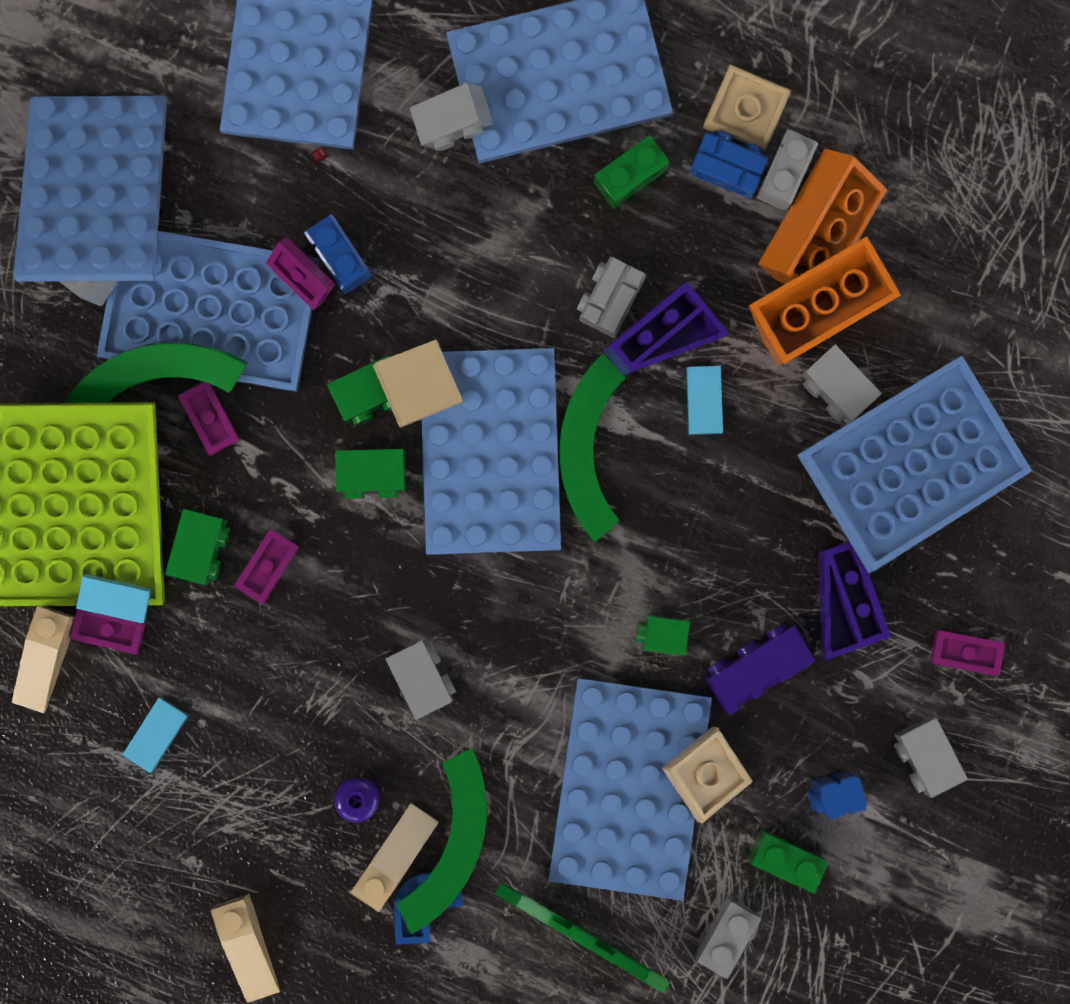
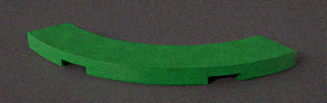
[64,341,248,403]
[559,353,626,543]
[396,748,487,935]
[495,883,669,993]

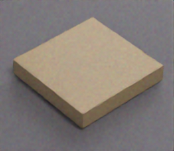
[703,65,791,154]
[373,340,463,428]
[662,726,753,823]

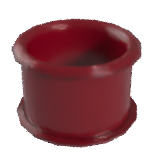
[311,146,329,163]

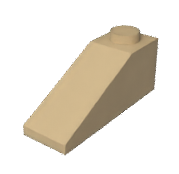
[12,606,75,713]
[351,803,439,912]
[211,894,280,1003]

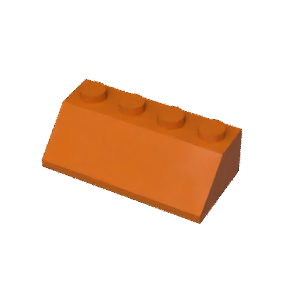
[758,148,887,285]
[749,236,901,367]

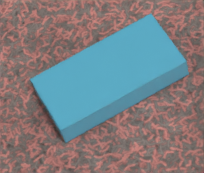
[686,366,723,435]
[76,574,152,623]
[122,697,189,773]

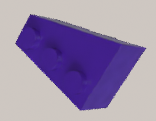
[603,282,730,376]
[818,541,891,660]
[704,623,815,715]

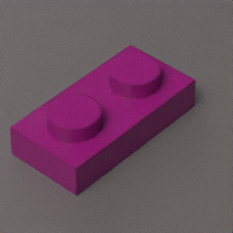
[266,237,335,310]
[178,382,241,456]
[234,529,300,604]
[70,609,147,655]
[930,630,1005,676]

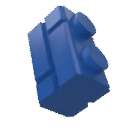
[689,130,769,200]
[304,215,372,295]
[807,770,868,820]

